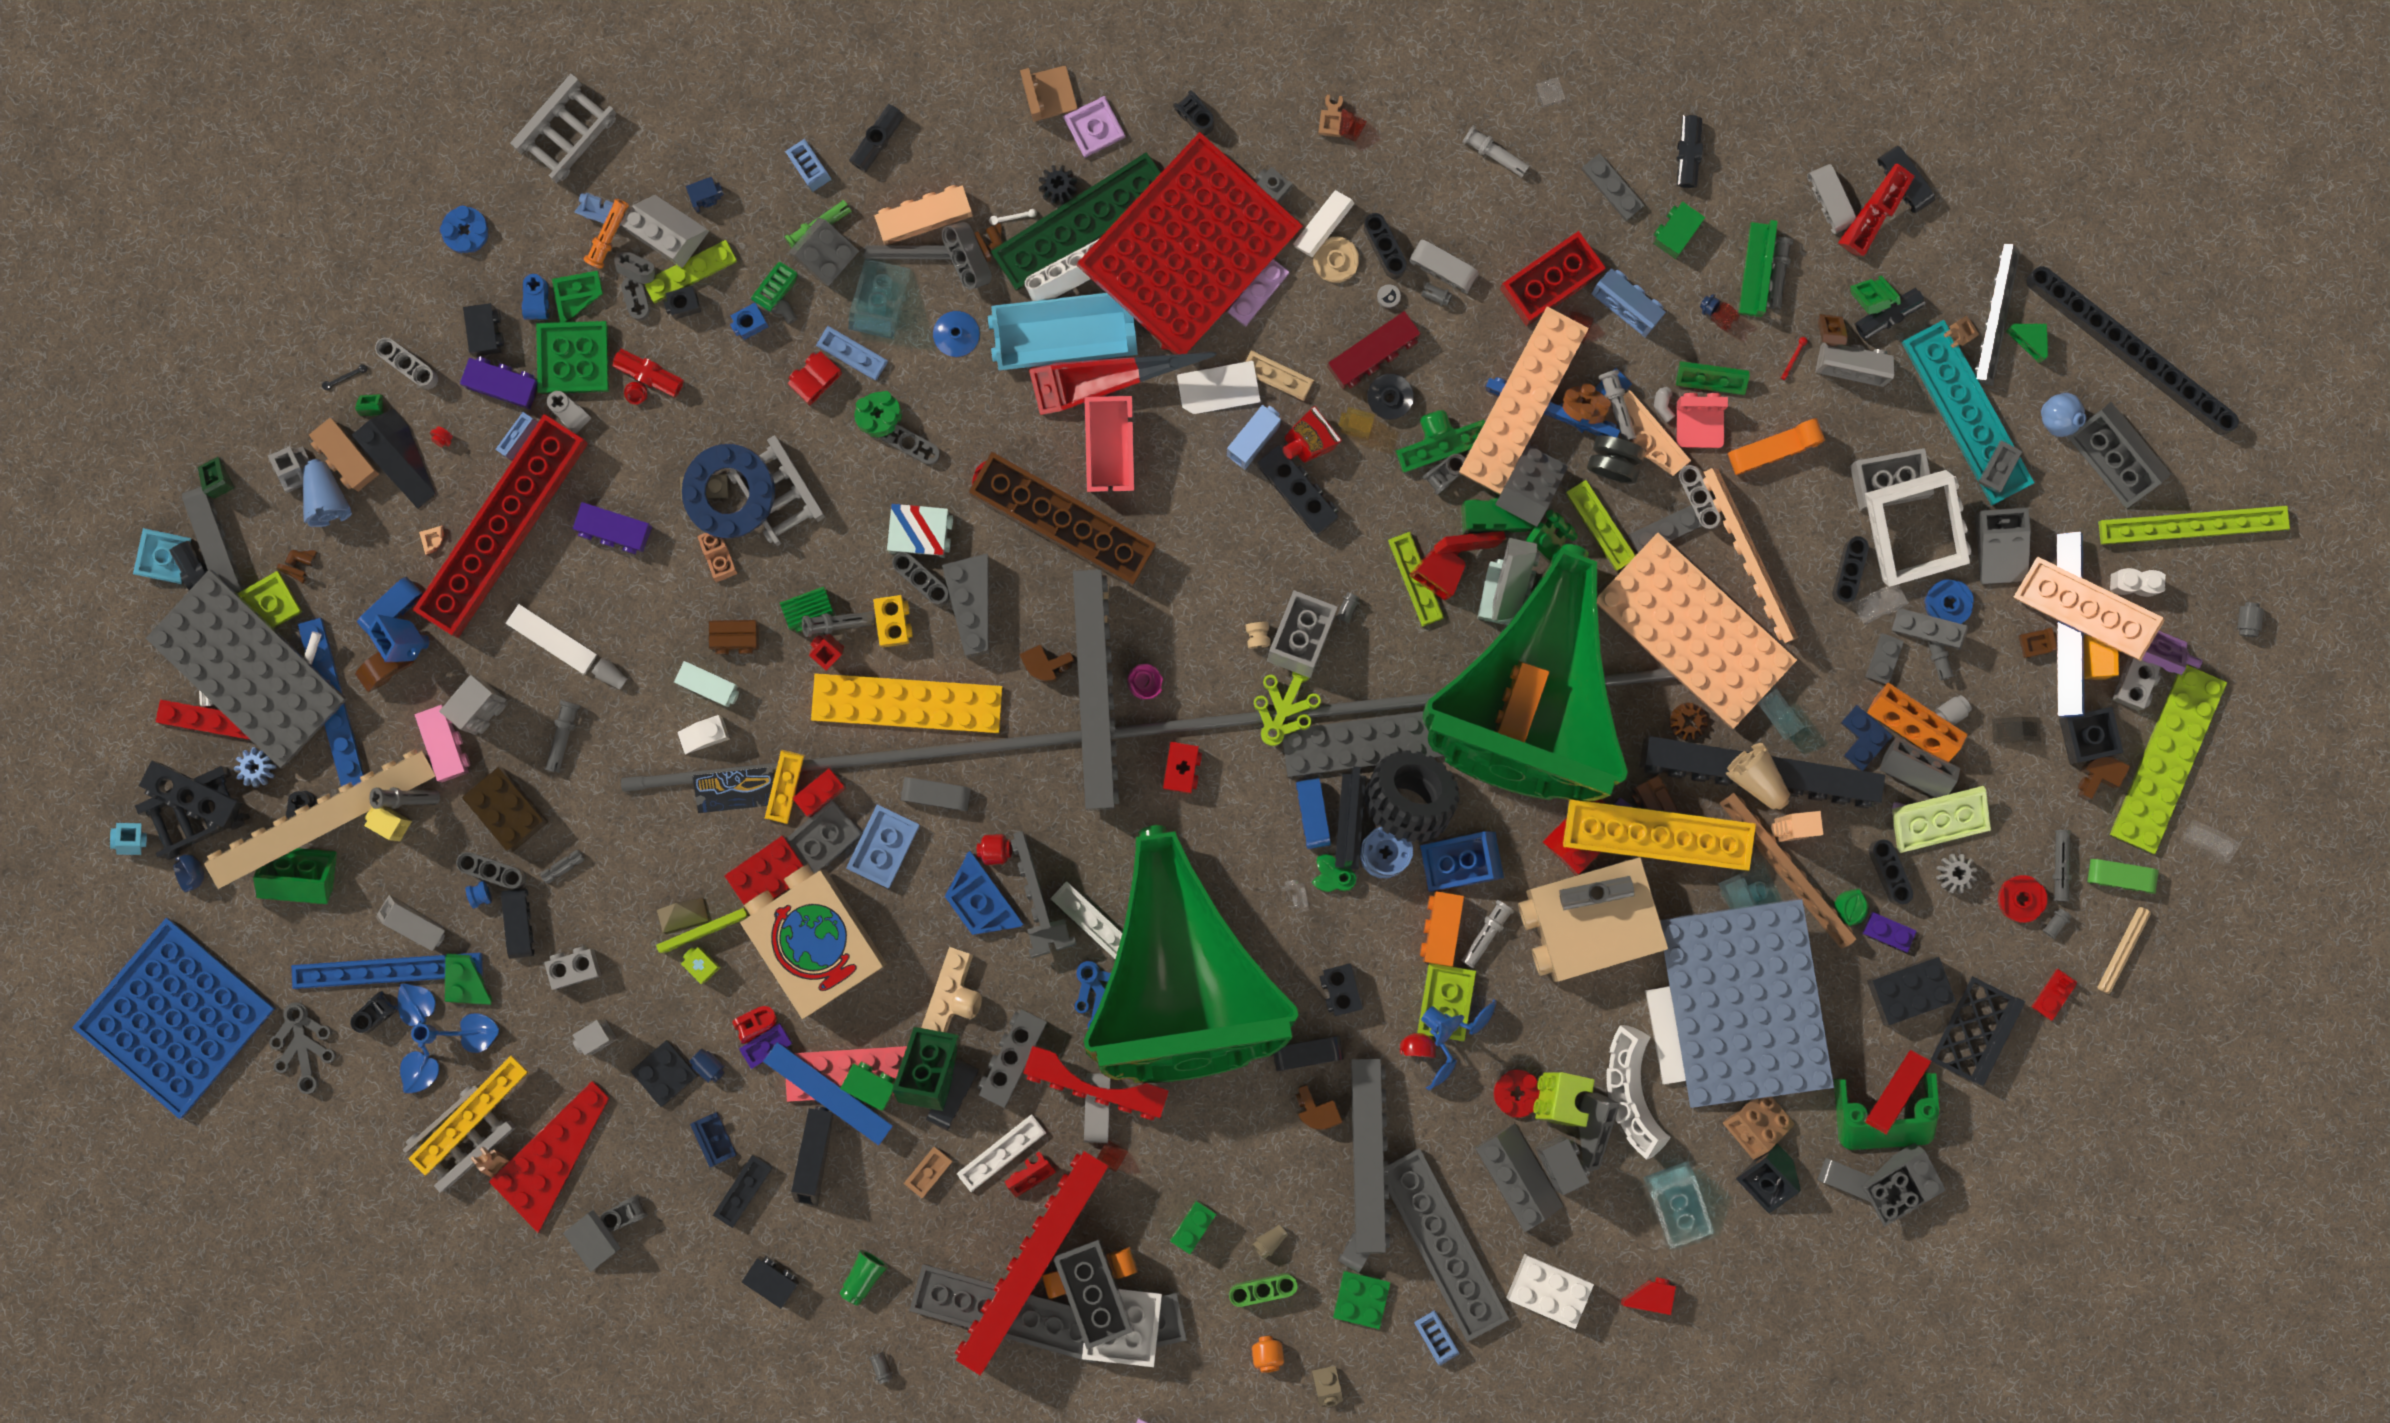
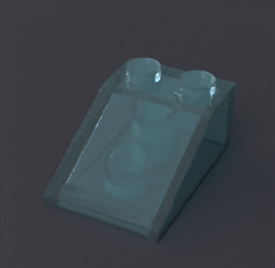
[848,259,911,340]
[1643,1161,1714,1249]

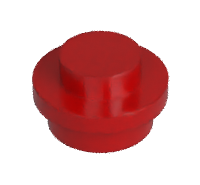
[624,382,648,405]
[430,426,453,447]

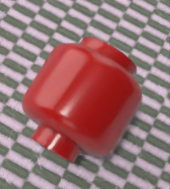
[976,834,1012,865]

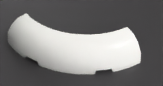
[1607,1025,1670,1160]

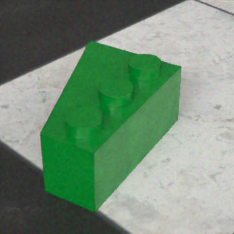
[1461,498,1535,535]

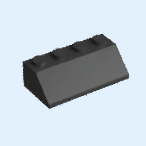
[2067,402,2171,508]
[1474,1123,1563,1232]

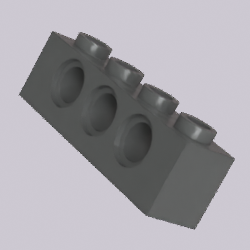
[977,1009,1047,1108]

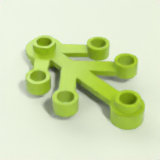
[1254,671,1321,746]

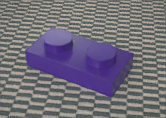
[1862,912,1916,953]
[739,1023,793,1069]

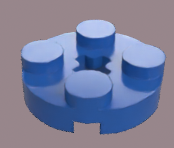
[440,206,488,253]
[1925,580,1974,624]

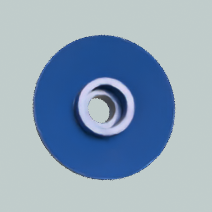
[933,311,980,357]

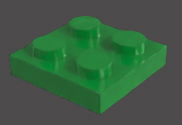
[1333,1271,1390,1329]

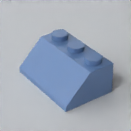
[1591,268,1666,338]

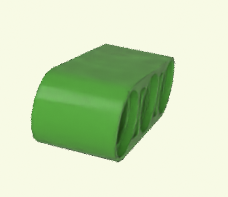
[2087,859,2159,894]
[1229,1273,1297,1307]

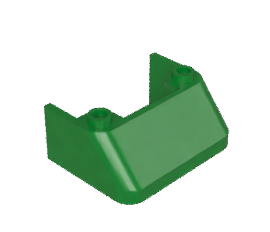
[1834,1072,1939,1150]

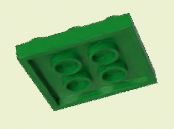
[536,321,609,394]

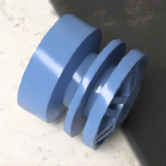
[1360,827,1413,878]

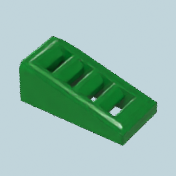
[751,262,798,312]

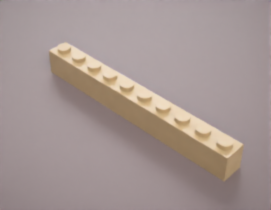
[204,749,435,889]

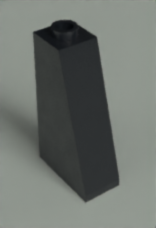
[791,1106,834,1206]

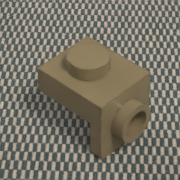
[1312,1366,1343,1407]

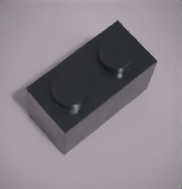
[463,303,504,357]
[742,1256,799,1309]

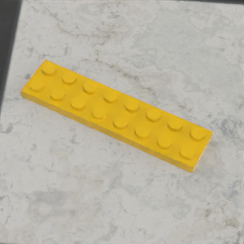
[811,674,1002,733]
[1563,799,1756,871]

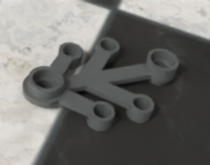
[269,1002,336,1094]

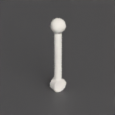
[989,209,1037,226]

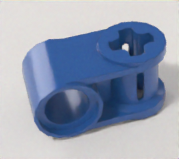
[522,274,549,320]

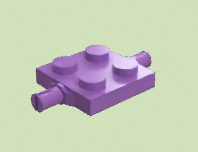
[2142,631,2202,675]

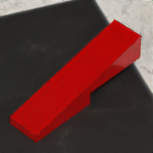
[1838,164,1914,256]

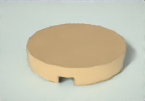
[1313,237,1359,283]

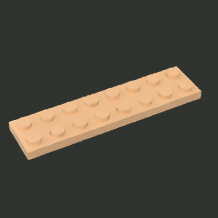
[1459,307,1589,495]
[1703,468,1798,643]

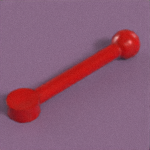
[1780,337,1808,381]

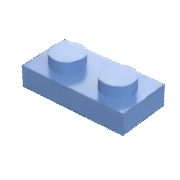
[495,412,538,461]

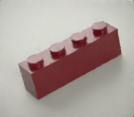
[1327,311,1421,389]

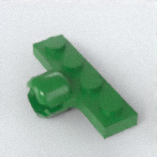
[1395,410,1485,473]

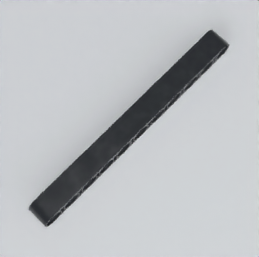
[2026,266,2239,435]

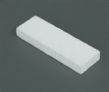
[1293,190,1355,257]

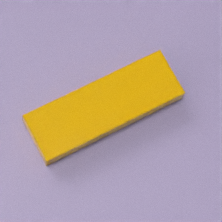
[765,750,805,824]

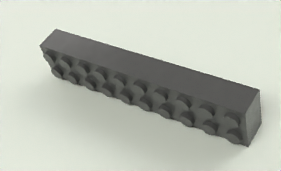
[1073,569,1119,811]

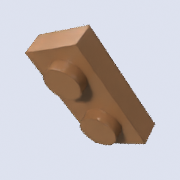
[904,1146,953,1198]

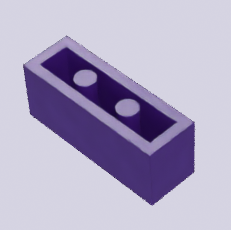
[460,357,537,410]
[573,502,652,555]

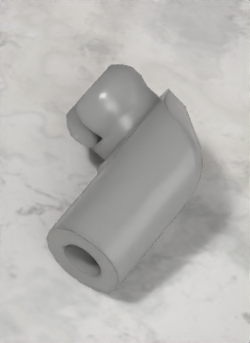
[1654,387,1675,423]

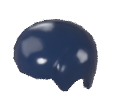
[173,854,204,893]

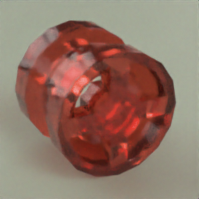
[1710,302,1740,332]

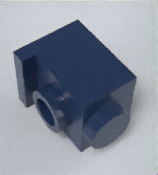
[685,176,724,213]

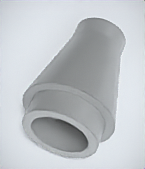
[591,657,628,690]

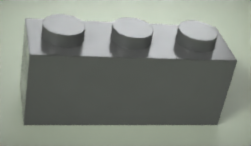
[1880,737,1960,798]

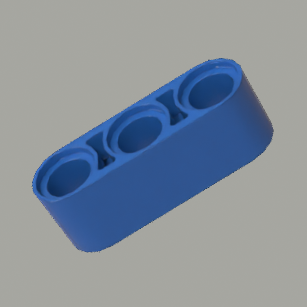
[357,577,423,637]
[1296,778,1331,849]

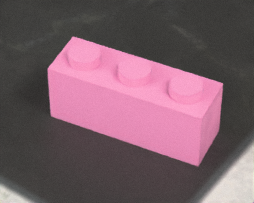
[414,705,470,782]

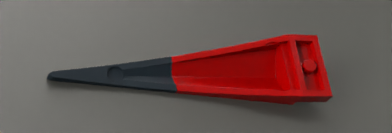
[1029,352,1217,415]

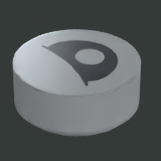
[1377,284,1401,309]

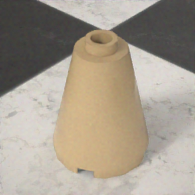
[1726,743,1790,810]

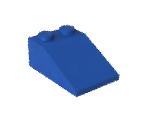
[1420,831,1504,892]

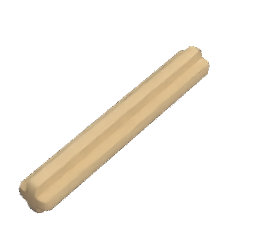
[2098,907,2151,994]

